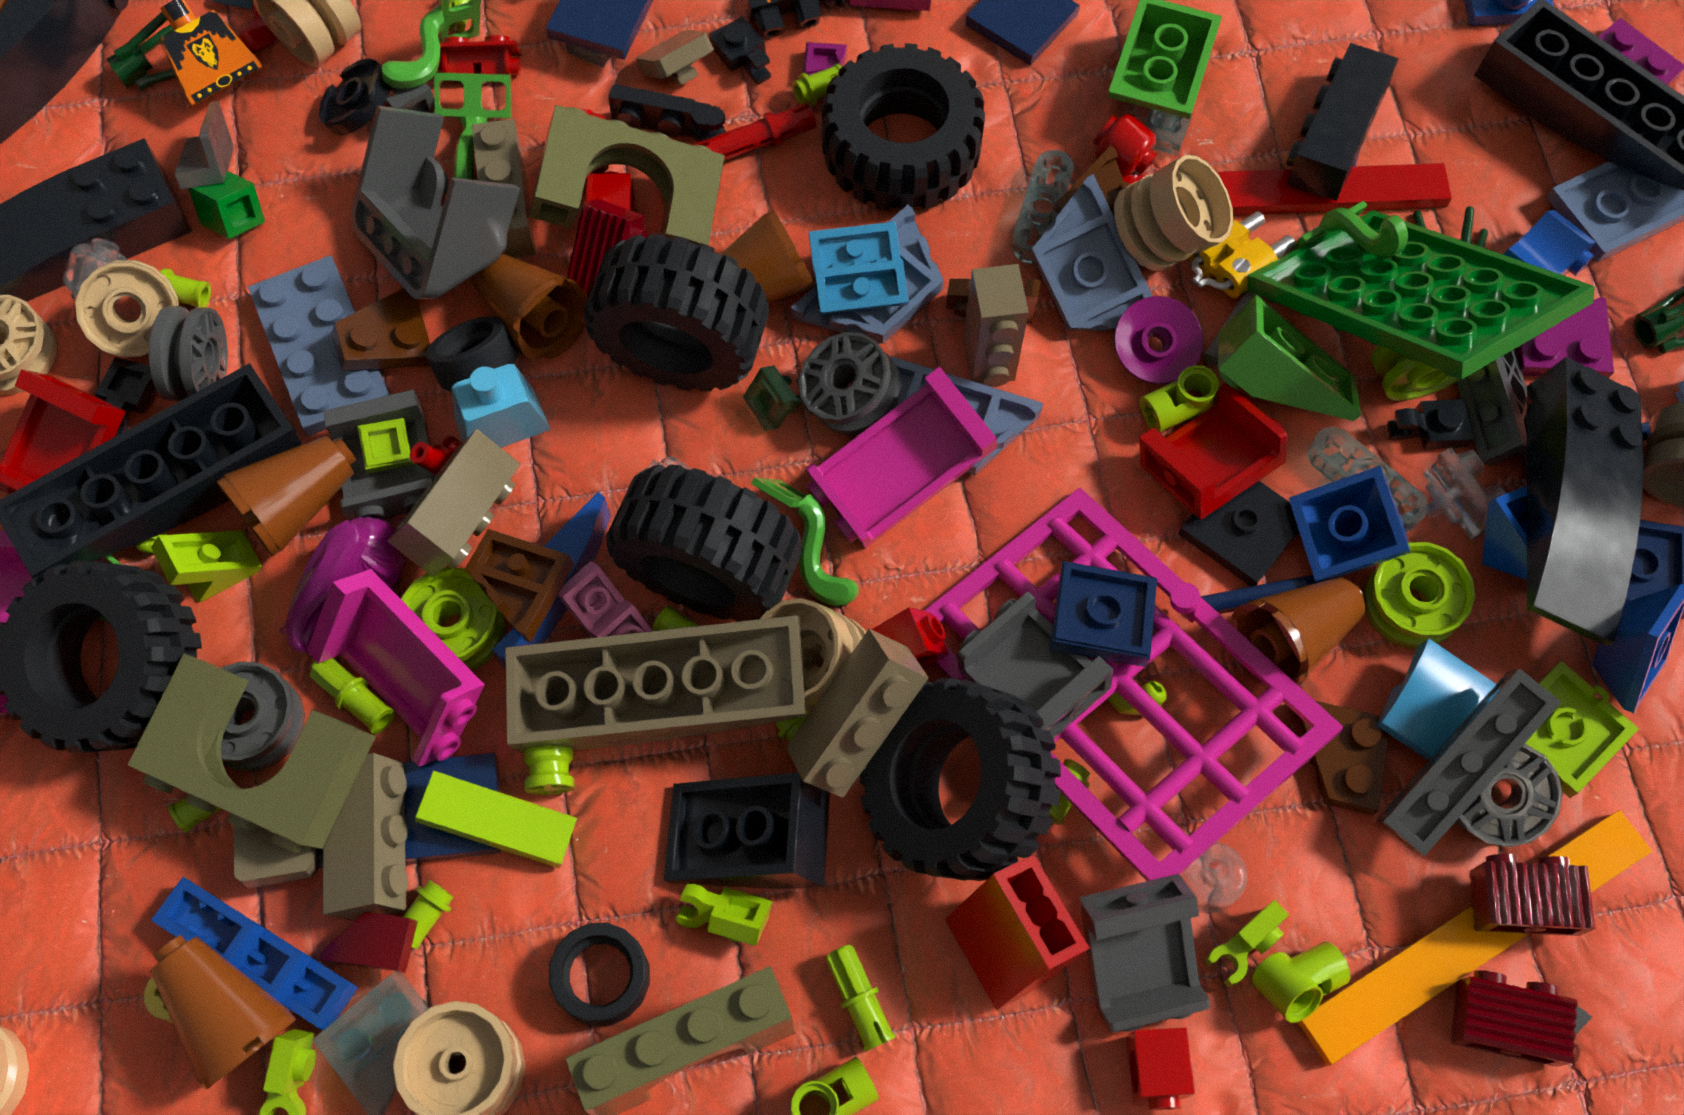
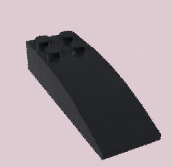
[0,0,129,144]
[1474,0,1684,190]
[0,138,192,302]
[1527,357,1644,646]
[0,363,302,578]

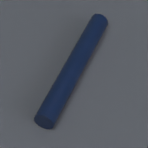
[1200,575,1340,612]

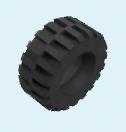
[822,43,985,211]
[584,234,769,391]
[606,464,802,622]
[0,561,202,753]
[860,678,1061,881]

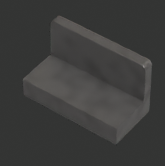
[175,101,234,190]

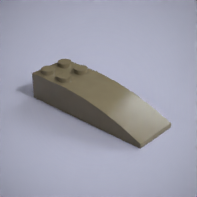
[506,615,806,754]

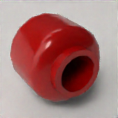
[1093,114,1158,176]

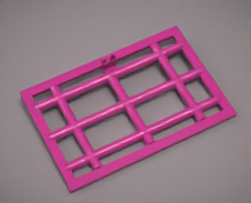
[924,487,1343,881]

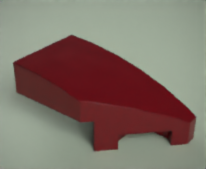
[319,912,418,973]

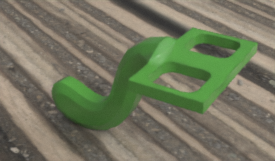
[382,0,481,89]
[434,73,512,180]
[1288,201,1408,259]
[751,478,859,606]

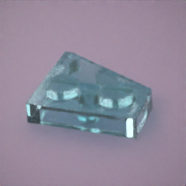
[312,971,430,1115]

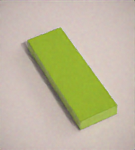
[415,771,577,868]

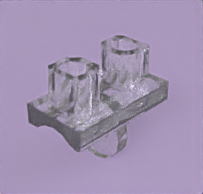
[1423,448,1506,540]

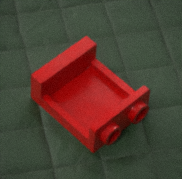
[0,369,126,494]
[1139,383,1288,520]

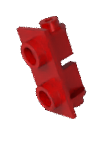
[436,35,522,82]

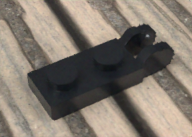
[608,84,726,142]

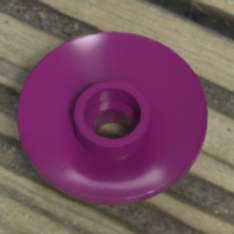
[1114,296,1203,384]

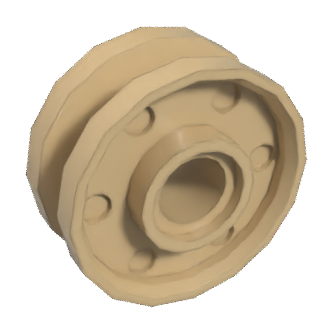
[75,260,179,357]
[0,295,58,395]

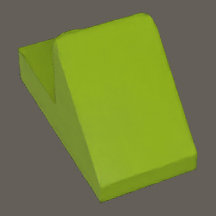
[151,530,262,602]

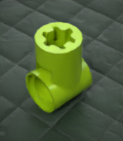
[1139,365,1219,433]
[1252,941,1350,1023]
[790,1057,879,1115]

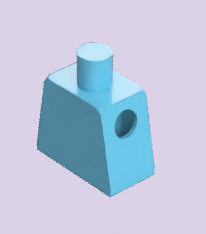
[451,364,550,448]

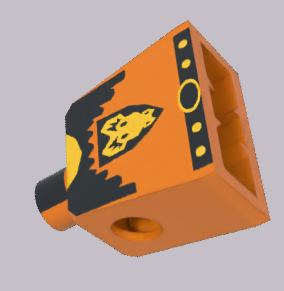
[160,0,262,108]

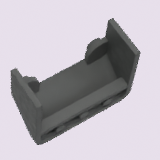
[351,105,520,300]

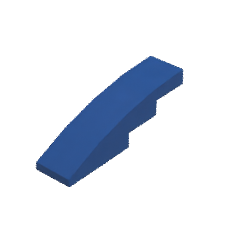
[492,492,611,669]
[151,877,359,1033]

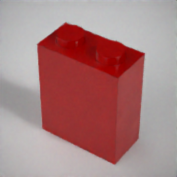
[945,855,1090,1010]

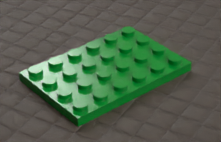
[1247,210,1595,380]

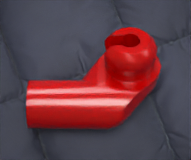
[237,4,276,53]
[409,436,461,476]

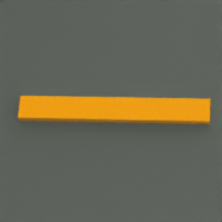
[1297,810,1653,1066]

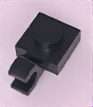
[708,16,771,85]
[95,357,156,436]
[1387,399,1474,449]

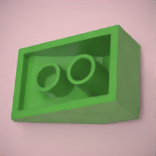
[1107,0,1222,119]
[1218,295,1361,421]

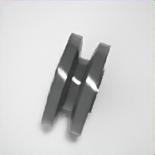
[149,305,228,401]
[798,332,902,436]
[221,662,305,772]
[1456,744,1563,847]

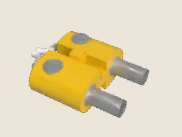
[1189,211,1296,298]

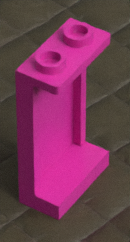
[806,366,997,548]
[306,569,485,767]

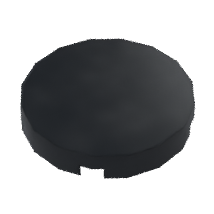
[319,58,391,136]

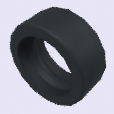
[425,316,519,392]
[549,922,650,1027]

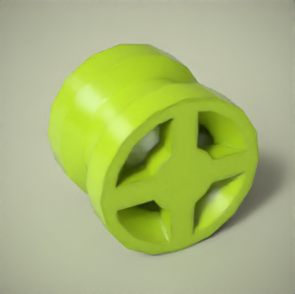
[524,745,574,795]

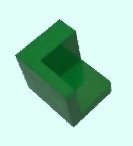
[188,171,265,239]

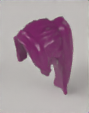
[280,516,408,654]

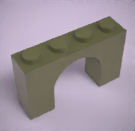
[528,105,725,246]
[128,653,376,853]
[565,966,795,1115]

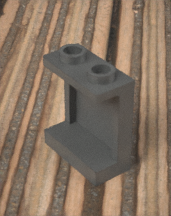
[323,389,435,521]
[957,592,1113,739]
[1079,874,1210,1032]

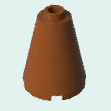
[720,210,815,303]
[471,254,588,361]
[216,436,356,556]
[1231,578,1365,685]
[150,935,296,1090]

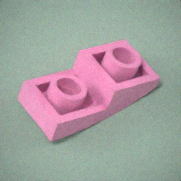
[557,561,653,638]

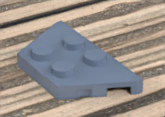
[1030,174,1152,331]
[791,205,944,344]
[890,356,1043,475]

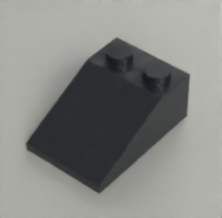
[664,772,830,889]

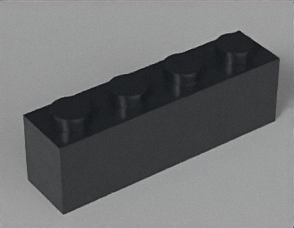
[1286,43,1399,201]

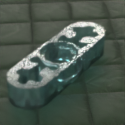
[1012,150,1074,263]
[1308,427,1428,532]

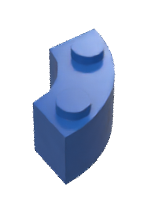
[1503,210,1596,276]

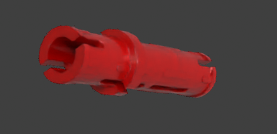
[690,102,817,161]

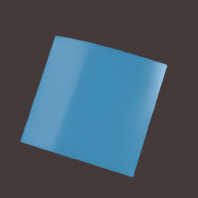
[808,221,909,315]
[1376,639,1496,760]

